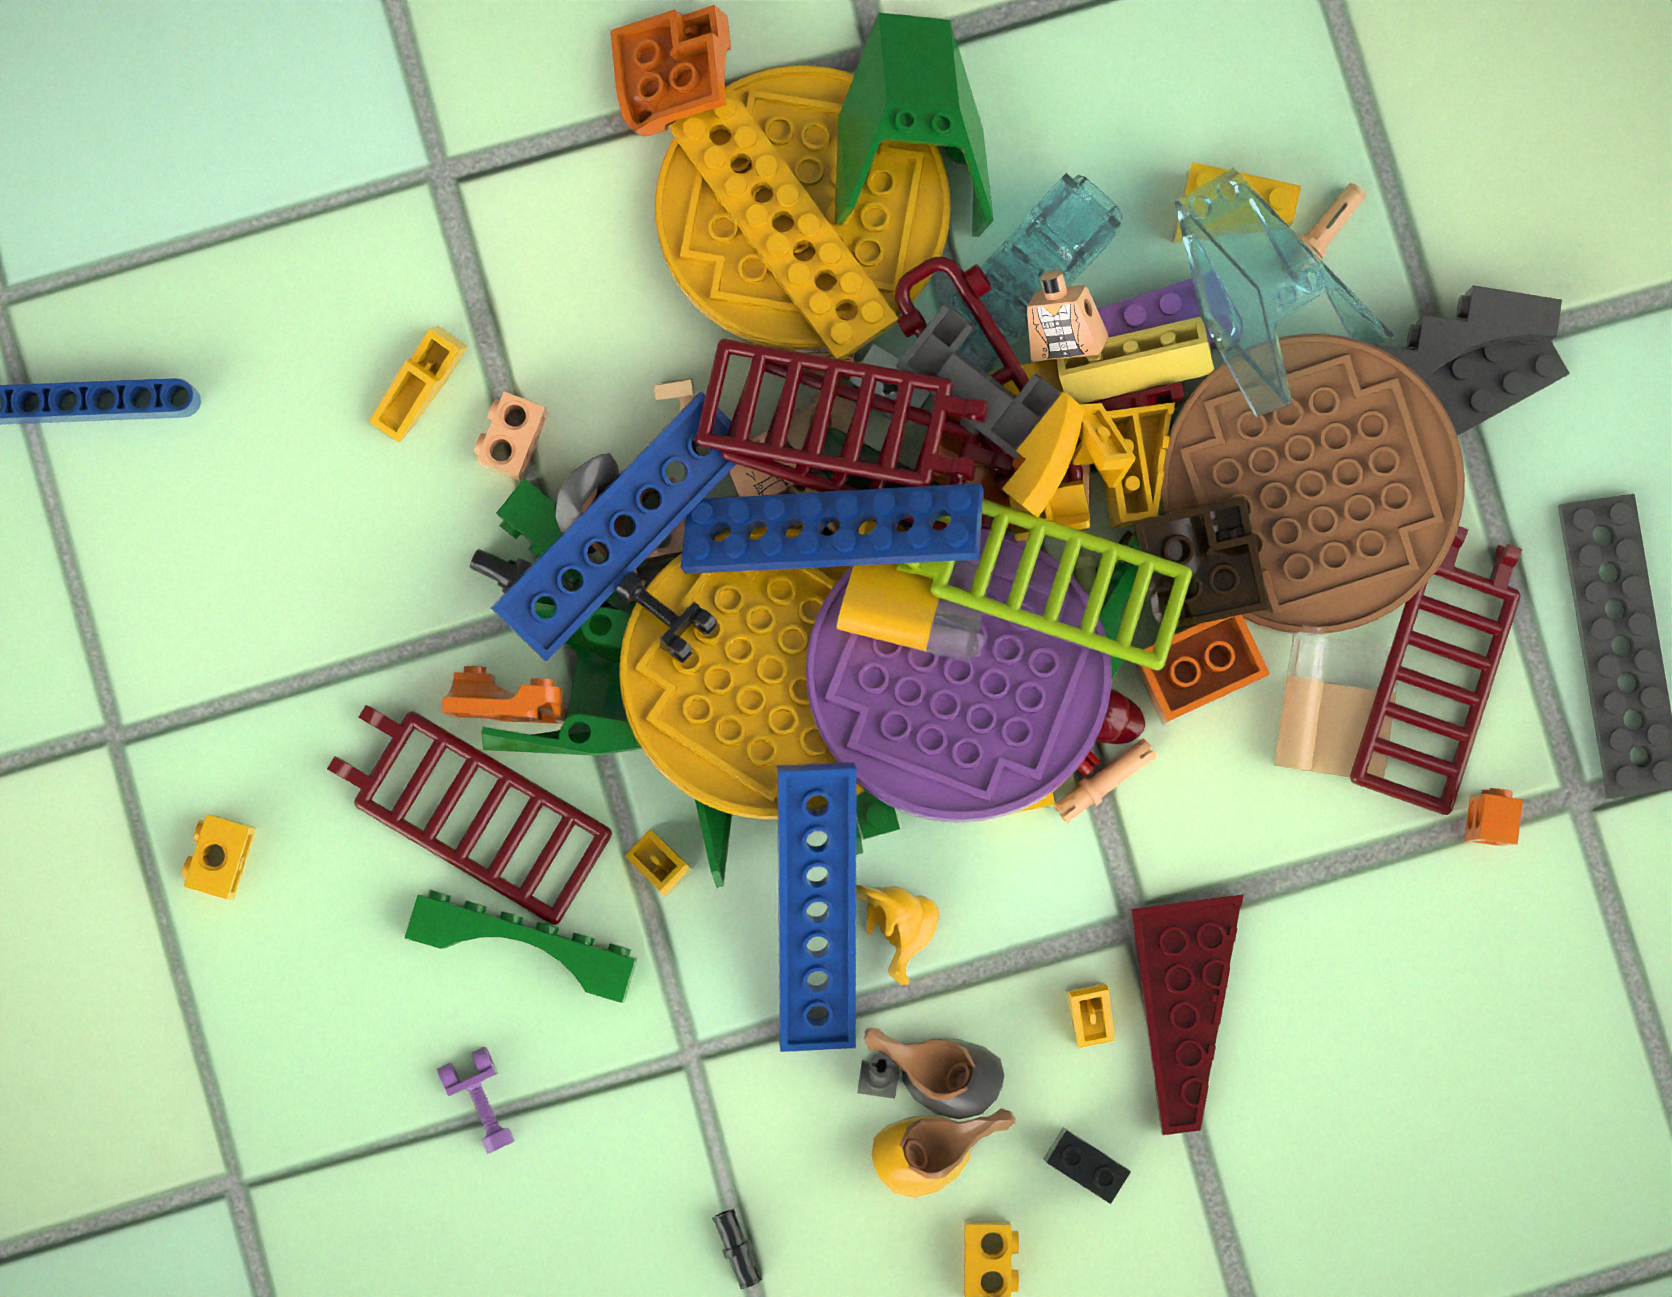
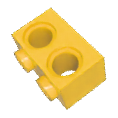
[964,1221,1019,1297]

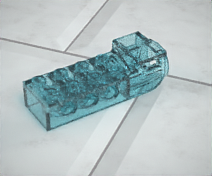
[927,173,1123,372]

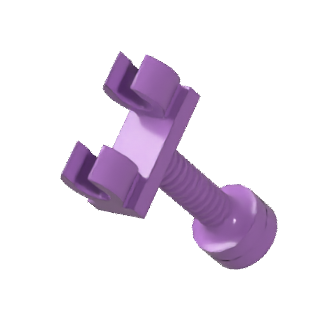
[437,1047,515,1154]

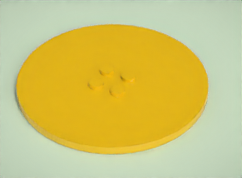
[655,65,951,350]
[620,527,864,820]

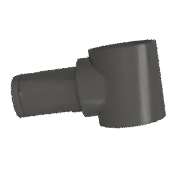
[857,1054,899,1099]

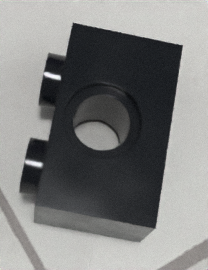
[1043,1127,1131,1204]

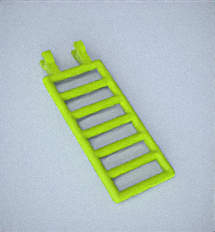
[896,499,1192,670]

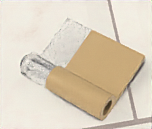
[1274,625,1398,778]

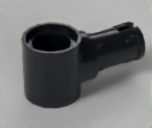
[470,549,532,593]

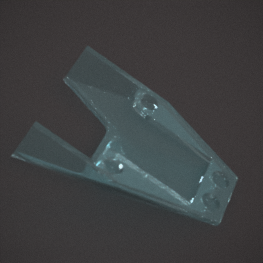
[1175,168,1396,417]

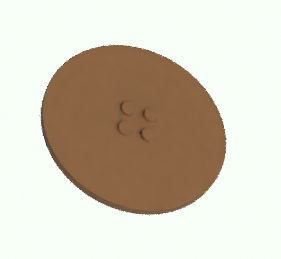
[1161,334,1465,634]

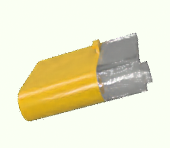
[837,526,998,663]

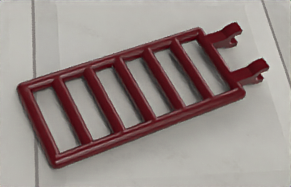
[695,338,989,487]
[721,361,1014,530]
[1350,526,1522,815]
[327,705,612,925]

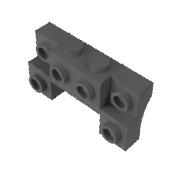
[896,304,1062,459]

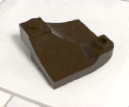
[1133,495,1270,628]

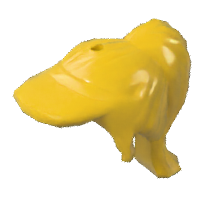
[856,884,940,985]

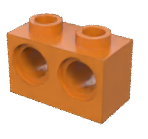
[1464,788,1523,846]

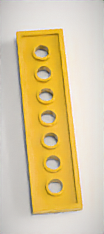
[669,86,899,360]

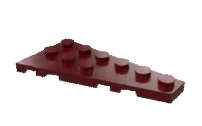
[1130,894,1244,1135]

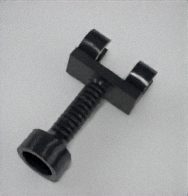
[615,571,717,663]

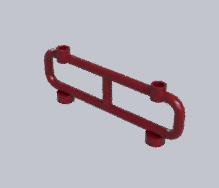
[895,256,1083,497]

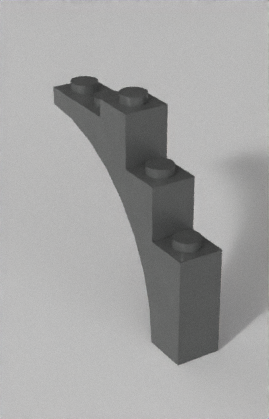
[1373,285,1562,381]

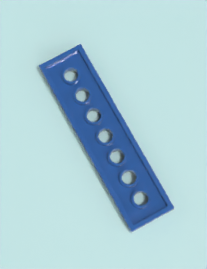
[490,392,750,661]
[681,483,984,574]
[777,762,856,1052]

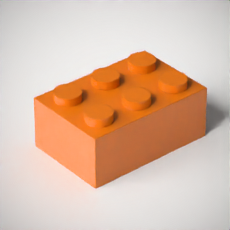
[1134,615,1270,724]

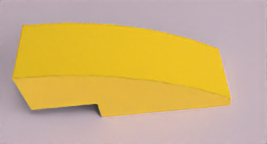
[368,326,468,443]
[1002,391,1084,517]

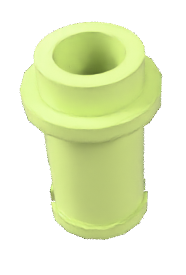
[1073,555,1099,596]

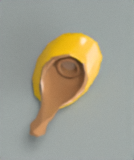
[871,1108,1016,1198]

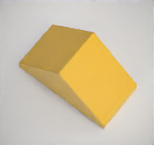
[625,829,693,896]
[1066,983,1115,1048]

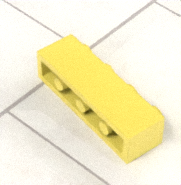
[1057,316,1214,404]

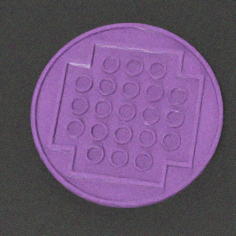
[806,528,1112,823]

